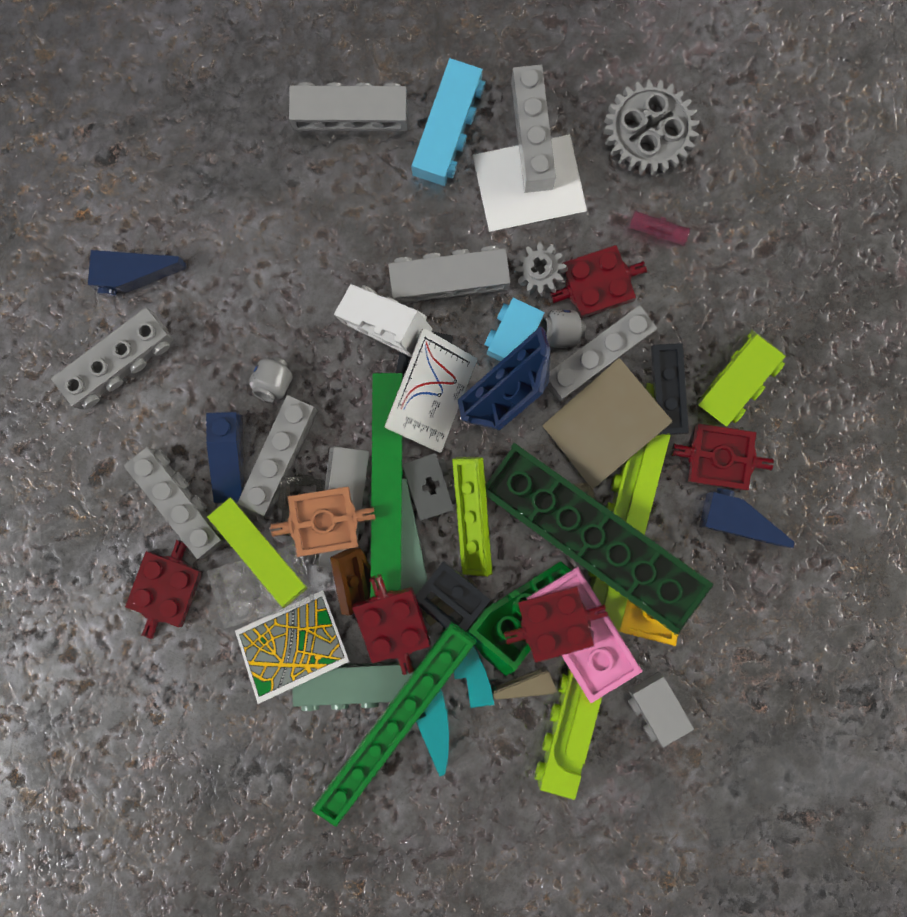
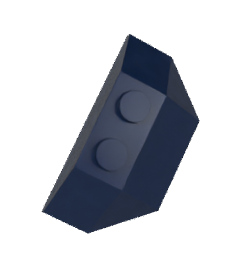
[458,326,550,430]

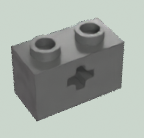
[402,453,456,521]

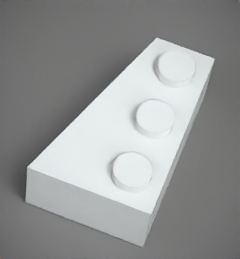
[334,284,432,357]

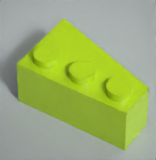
[698,330,786,427]

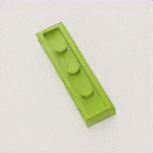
[452,457,493,577]
[207,497,307,608]

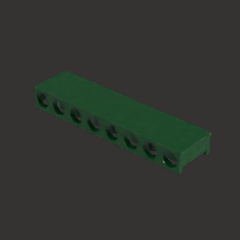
[485,443,714,634]

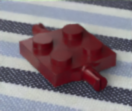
[550,245,647,319]
[671,423,774,491]
[125,540,203,639]
[353,574,431,675]
[504,586,608,663]

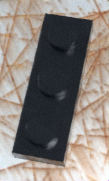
[651,343,689,435]

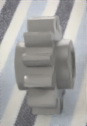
[515,242,568,297]

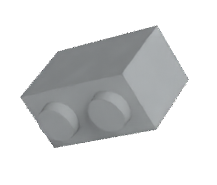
[628,672,694,748]

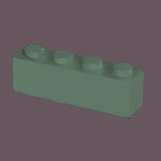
[368,479,431,597]
[292,661,414,711]

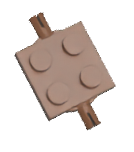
[270,487,376,557]

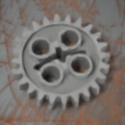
[603,79,699,176]

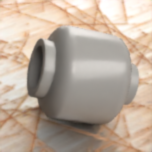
[541,310,586,348]
[249,357,293,402]

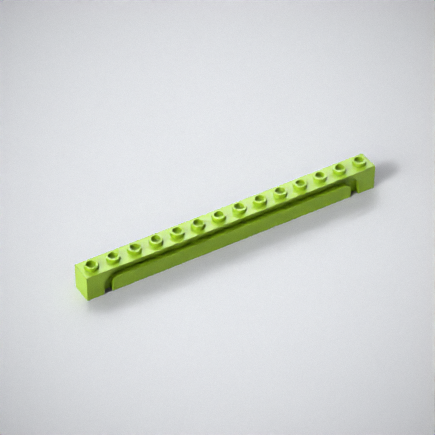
[535,383,671,800]

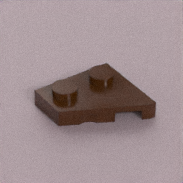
[330,547,371,616]

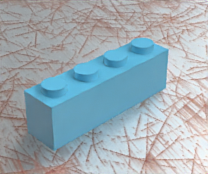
[411,58,486,186]

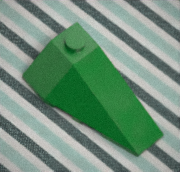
[467,561,571,676]

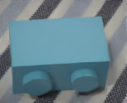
[484,298,545,361]

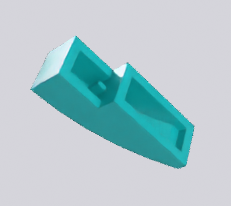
[450,616,494,708]
[416,688,449,776]

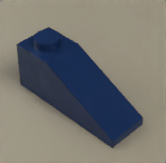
[88,250,186,297]
[206,412,244,503]
[699,488,795,548]

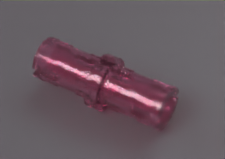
[629,210,690,246]

